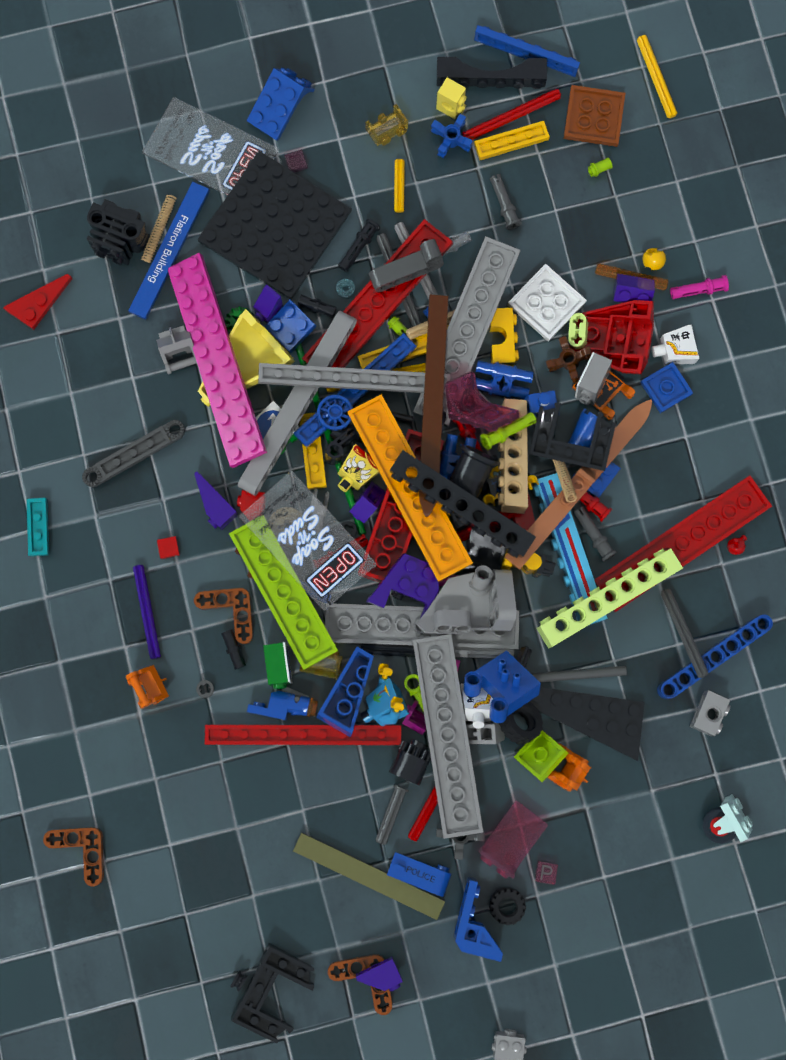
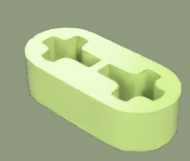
[568,313,588,350]

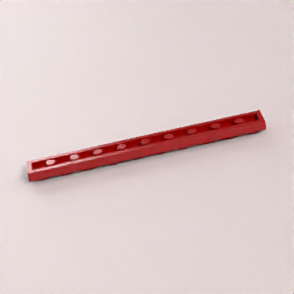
[205,725,401,745]

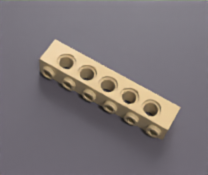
[498,399,528,514]

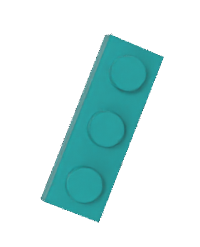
[26,498,49,557]

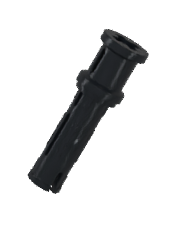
[338,219,380,272]

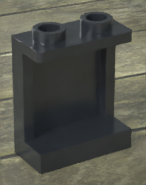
[462,521,511,573]

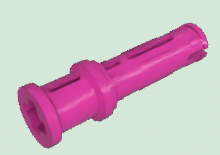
[670,275,729,300]

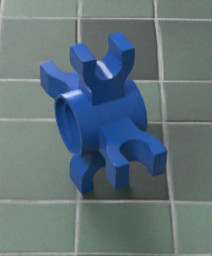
[431,114,473,159]

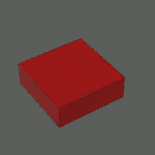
[157,536,180,559]

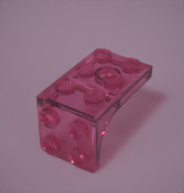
[445,372,519,431]
[478,800,548,879]

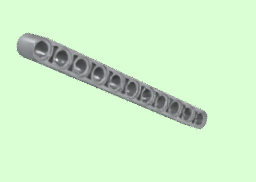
[238,311,357,496]

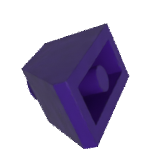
[253,284,283,323]
[349,481,386,523]
[356,956,403,992]

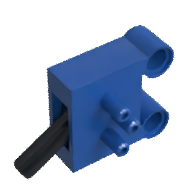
[463,646,541,723]

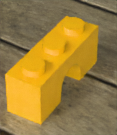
[490,308,519,366]

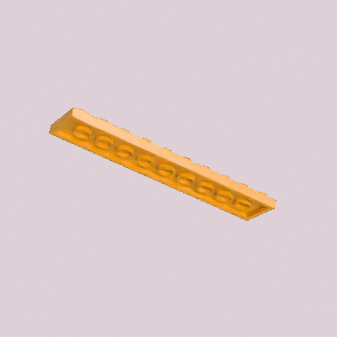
[347,394,473,582]

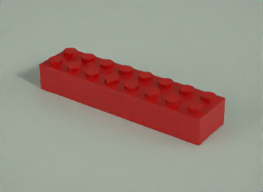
[358,429,444,583]

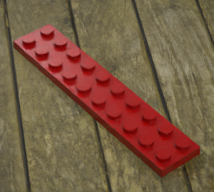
[302,219,453,368]
[594,475,772,612]

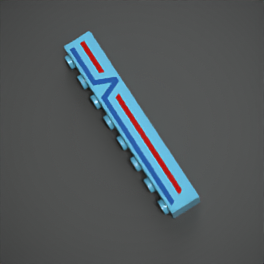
[532,473,608,626]

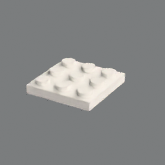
[507,264,587,342]

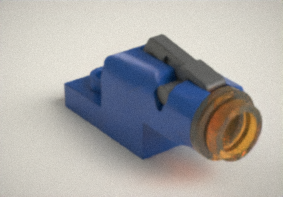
[247,687,318,721]

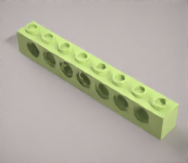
[536,548,683,649]

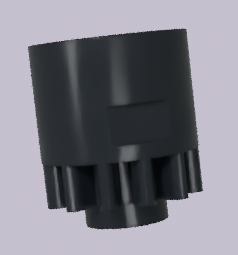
[389,739,431,786]

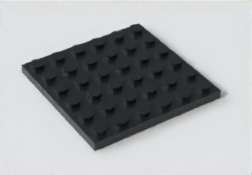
[198,151,352,300]

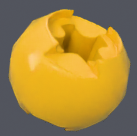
[642,248,666,270]

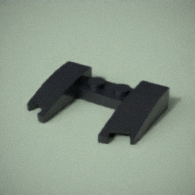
[529,403,616,471]
[231,943,314,1043]

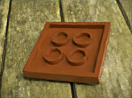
[563,85,626,147]

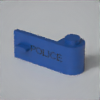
[387,852,452,897]

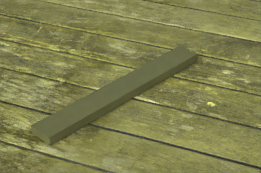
[293,833,445,920]

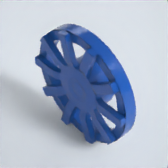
[317,395,353,431]

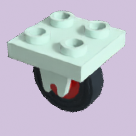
[702,794,753,844]

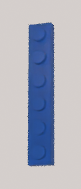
[474,25,580,77]

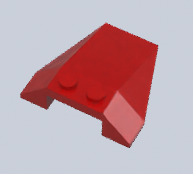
[570,300,654,374]

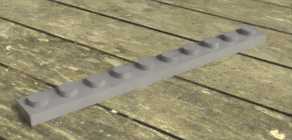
[258,363,450,394]

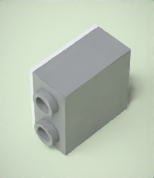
[575,352,612,405]

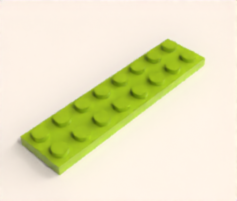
[229,516,338,670]

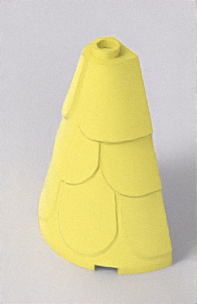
[198,309,295,407]

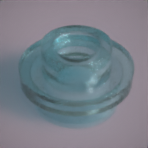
[336,279,355,297]

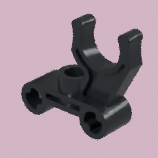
[322,388,363,465]

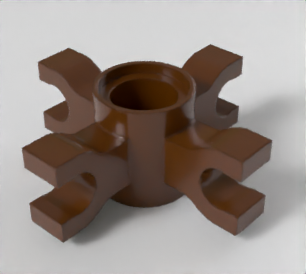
[546,336,592,383]

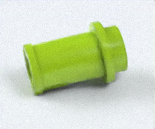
[588,158,613,177]
[387,316,407,336]

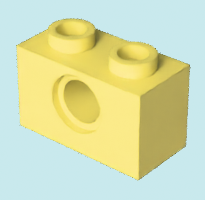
[436,78,467,119]

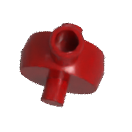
[727,535,747,555]

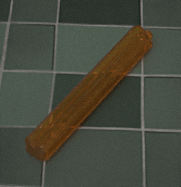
[595,263,668,290]

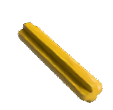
[394,159,405,213]

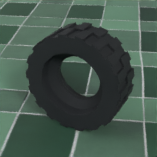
[499,702,543,745]

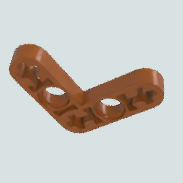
[194,588,253,644]
[43,827,104,887]
[328,954,392,1015]

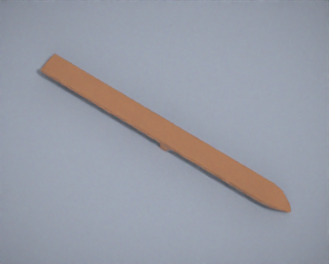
[504,400,652,570]

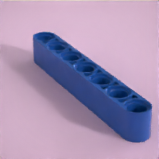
[657,615,773,699]

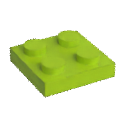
[514,730,569,782]

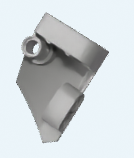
[416,565,517,634]

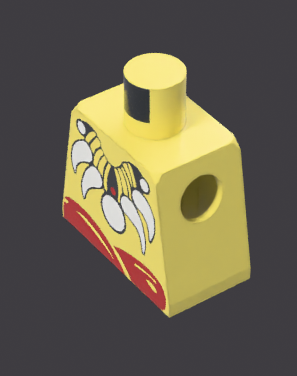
[338,444,379,492]

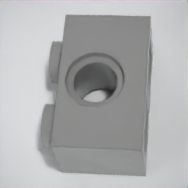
[689,690,731,736]

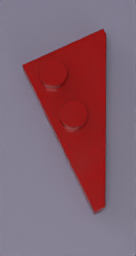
[3,274,72,330]

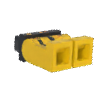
[501,549,556,578]

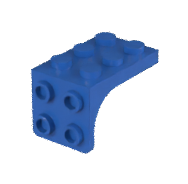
[246,67,315,140]

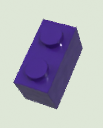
[613,274,655,303]

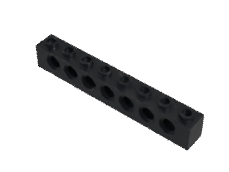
[390,450,536,558]

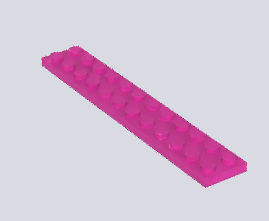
[168,253,267,468]

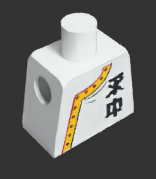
[651,325,699,365]
[460,684,493,729]

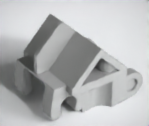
[156,325,198,375]

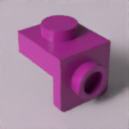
[402,700,426,735]

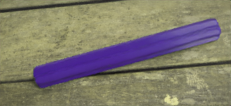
[133,565,161,659]

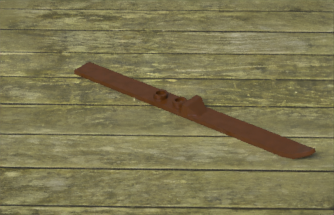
[419,294,448,517]

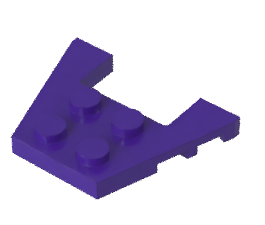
[366,553,439,618]

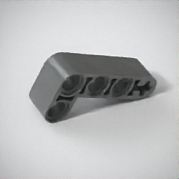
[369,239,444,292]

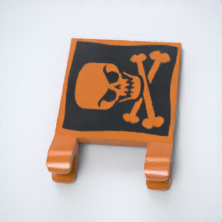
[572,371,635,420]

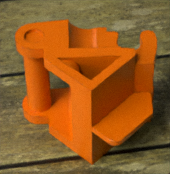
[125,665,169,709]
[547,743,591,792]

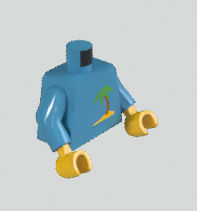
[361,663,409,726]

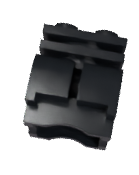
[87,199,150,265]

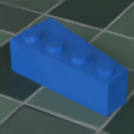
[316,647,374,737]

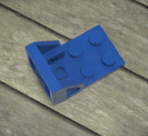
[454,877,503,962]

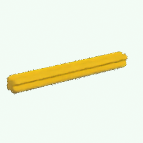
[637,35,677,119]

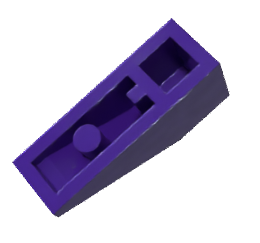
[194,471,238,530]

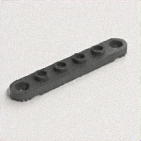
[82,420,185,487]

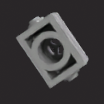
[491,1029,527,1060]

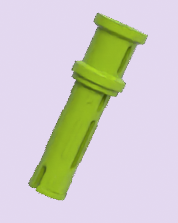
[480,412,537,450]

